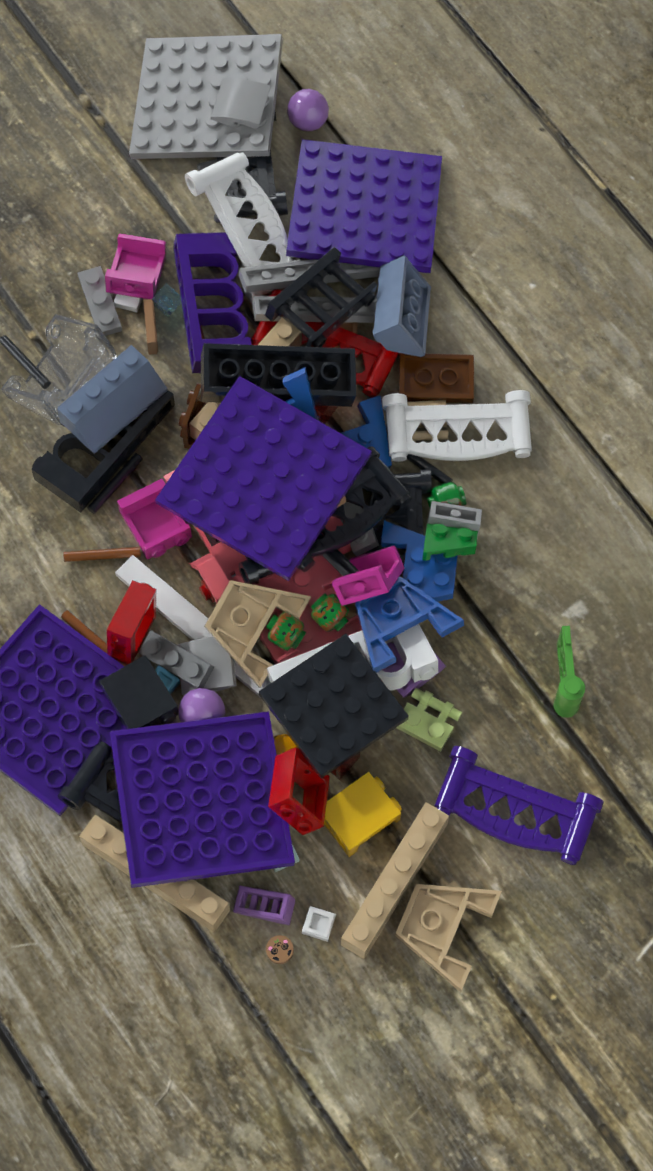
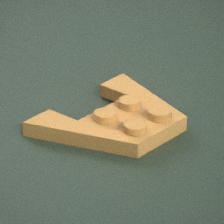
[204,580,311,688]
[395,884,502,992]

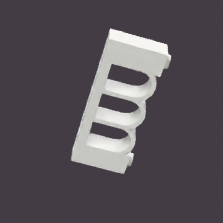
[267,624,438,690]

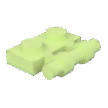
[396,688,462,752]

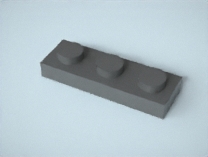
[138,630,215,688]

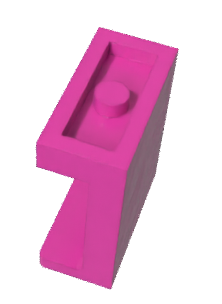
[105,234,166,300]
[117,479,192,560]
[332,546,404,606]

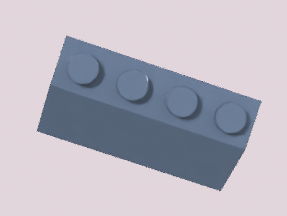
[373,256,431,357]
[57,345,168,454]

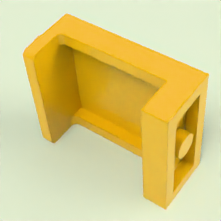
[324,772,402,857]

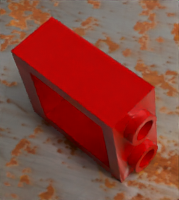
[107,580,157,664]
[268,747,330,835]

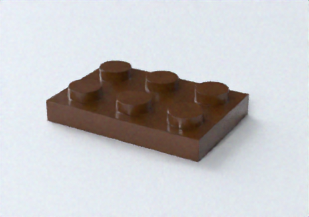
[399,353,474,403]

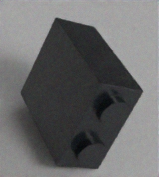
[99,655,179,729]

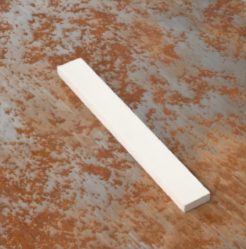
[115,555,270,698]

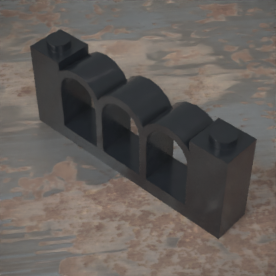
[31,390,175,513]

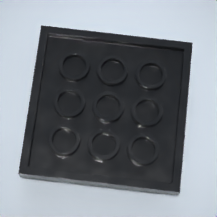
[259,634,409,778]

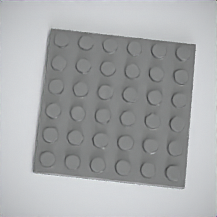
[129,34,283,159]

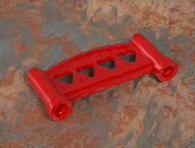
[251,289,400,398]

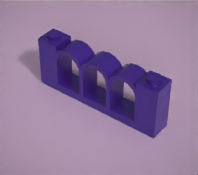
[173,232,252,374]

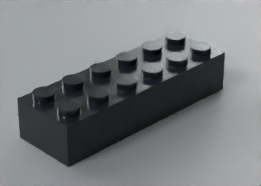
[201,343,356,407]

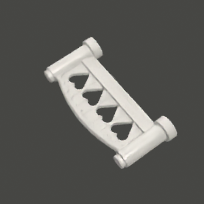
[185,152,301,303]
[382,390,532,462]

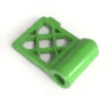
[553,626,585,718]

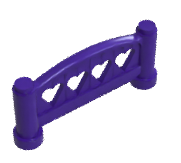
[434,746,604,865]

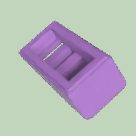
[233,886,295,925]

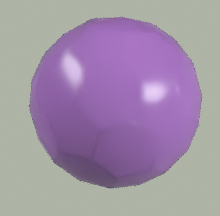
[287,89,329,131]
[178,688,225,722]

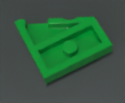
[422,523,478,561]

